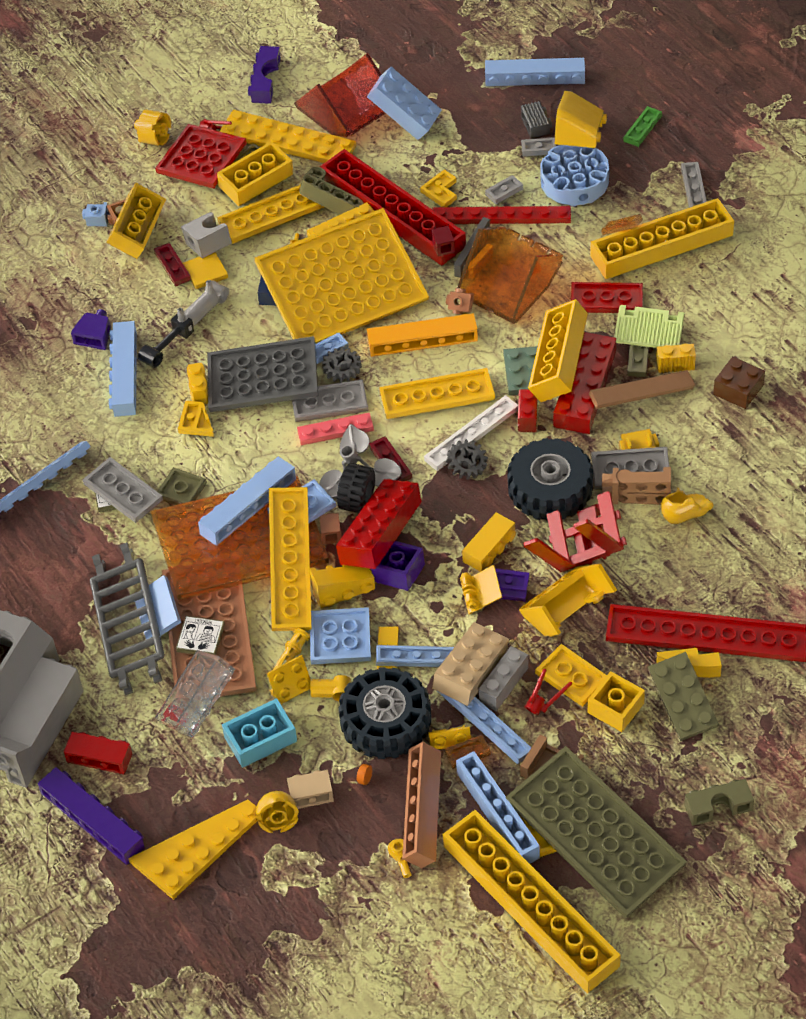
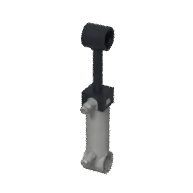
[138,280,229,368]

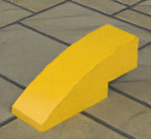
[656,648,722,678]

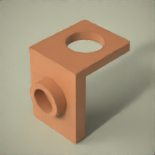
[106,199,126,226]

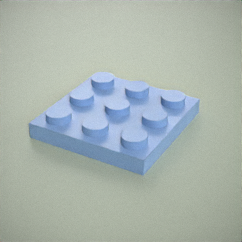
[310,607,371,665]

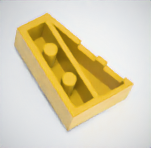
[309,565,375,609]

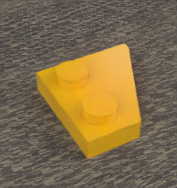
[178,401,214,437]

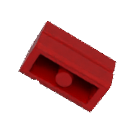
[518,389,538,433]

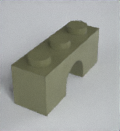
[684,779,754,826]

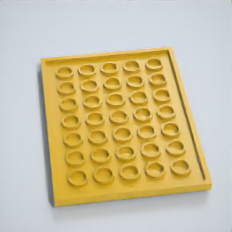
[254,208,429,344]

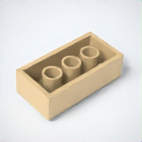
[432,622,509,706]

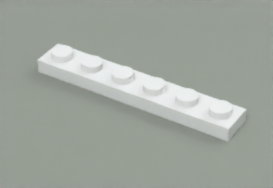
[424,395,518,471]

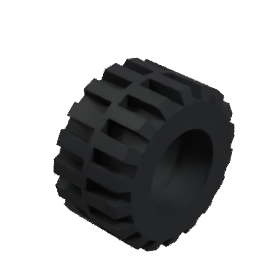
[337,463,375,513]

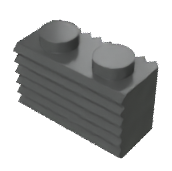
[521,101,552,138]

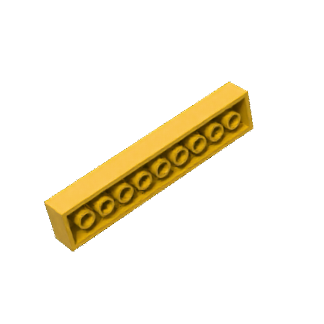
[443,810,621,994]

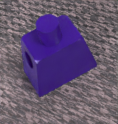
[71,309,111,350]

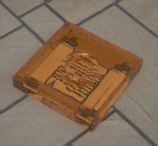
[601,214,643,235]

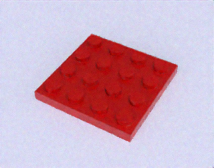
[155,124,247,189]

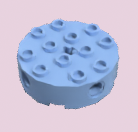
[540,145,609,207]

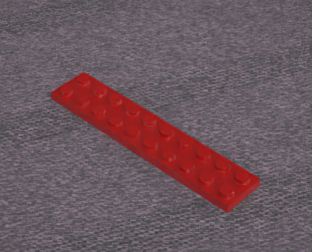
[606,604,806,662]

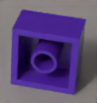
[371,541,425,591]

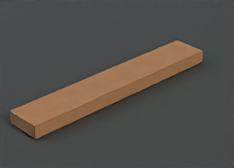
[589,370,695,409]

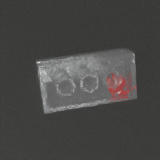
[155,650,235,738]

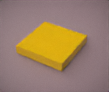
[183,252,228,290]

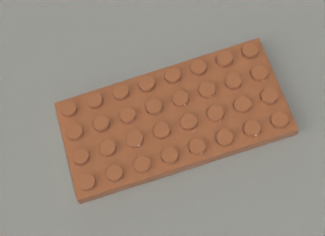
[162,559,257,703]

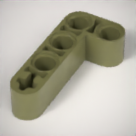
[299,167,363,215]

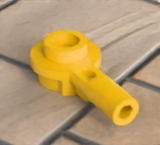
[388,839,411,878]

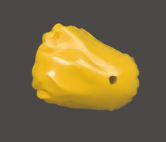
[661,487,714,524]

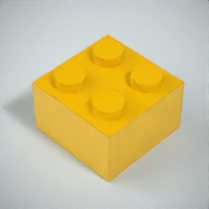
[588,671,645,732]

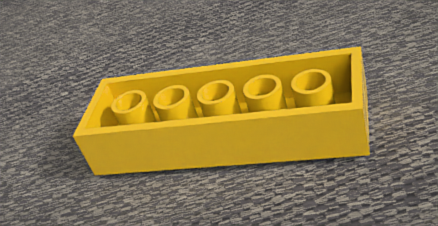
[528,299,588,402]

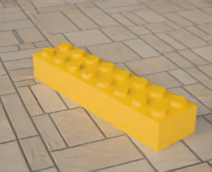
[590,198,734,280]

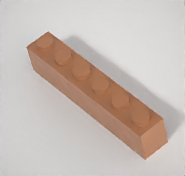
[402,742,441,868]

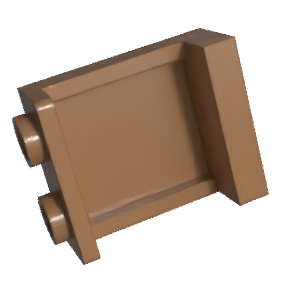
[520,734,586,779]

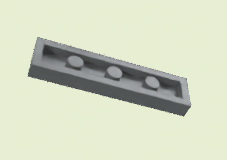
[454,217,492,278]

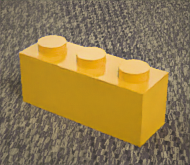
[462,512,516,572]

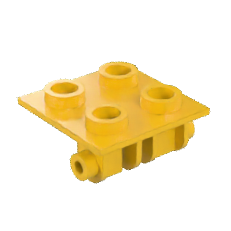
[460,565,502,615]
[266,655,311,704]

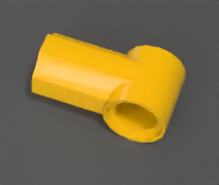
[310,675,351,702]

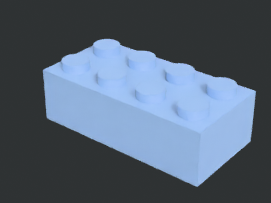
[367,67,442,140]

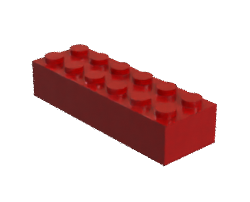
[553,332,617,434]
[336,479,422,569]

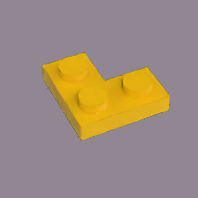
[420,169,457,207]

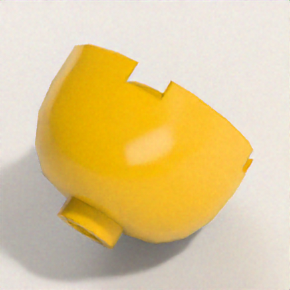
[256,791,299,833]

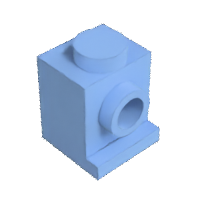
[82,202,108,226]

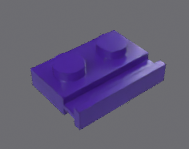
[496,569,530,602]

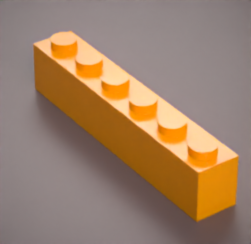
[367,313,478,357]

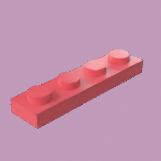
[297,412,374,445]

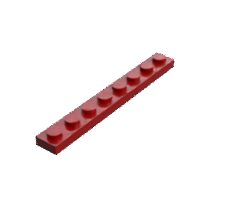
[432,206,571,224]

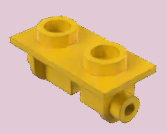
[428,725,472,749]

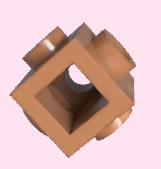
[446,288,474,315]

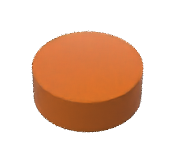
[357,764,372,786]

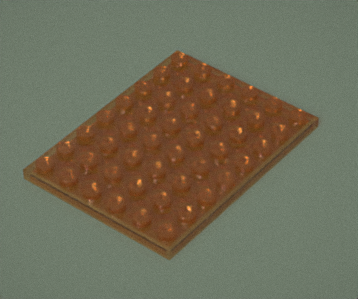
[150,476,329,600]

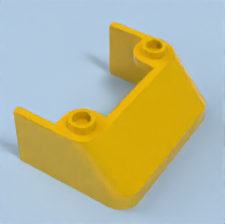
[519,564,617,637]

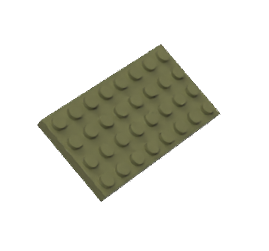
[505,746,687,919]

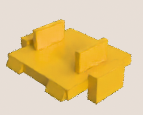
[619,429,659,450]

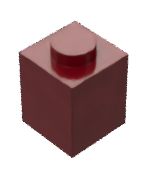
[431,226,455,257]

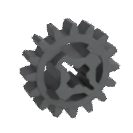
[322,347,362,383]
[446,439,488,480]

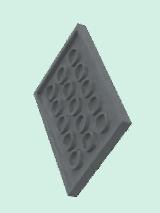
[207,336,319,412]

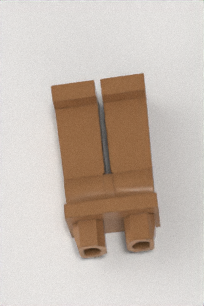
[602,467,671,505]

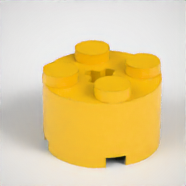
[134,109,171,146]

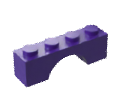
[248,46,281,104]

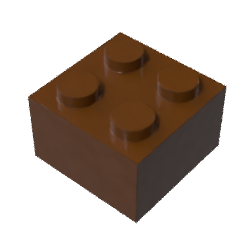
[713,356,765,409]

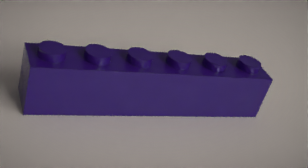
[37,767,145,865]

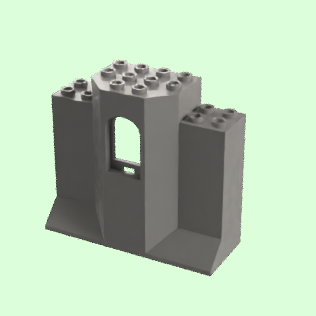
[0,610,83,788]

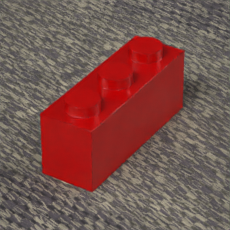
[64,732,133,775]

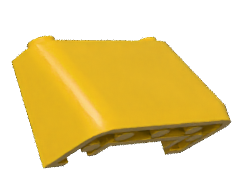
[555,91,607,148]

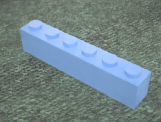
[485,58,585,86]
[109,321,137,417]
[198,456,296,546]
[456,751,540,864]

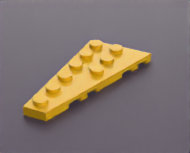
[128,799,258,900]

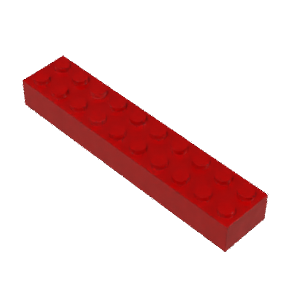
[320,149,466,266]

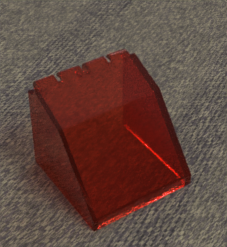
[294,53,386,138]

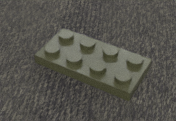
[648,652,719,741]

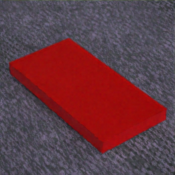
[571,282,643,313]

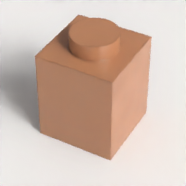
[320,513,341,545]

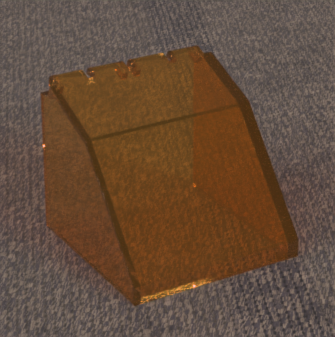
[457,227,563,324]

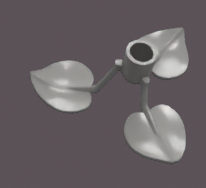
[319,424,402,498]

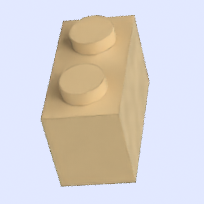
[287,770,334,809]

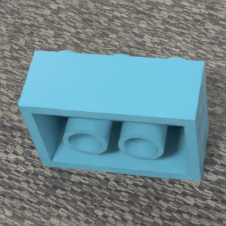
[222,698,297,768]

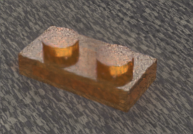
[444,735,491,769]

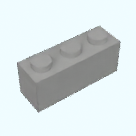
[479,646,528,712]

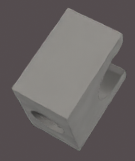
[181,212,232,258]

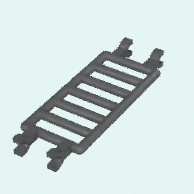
[90,542,165,695]

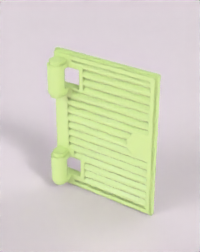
[614,305,685,348]

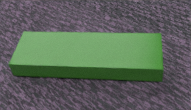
[623,106,662,147]

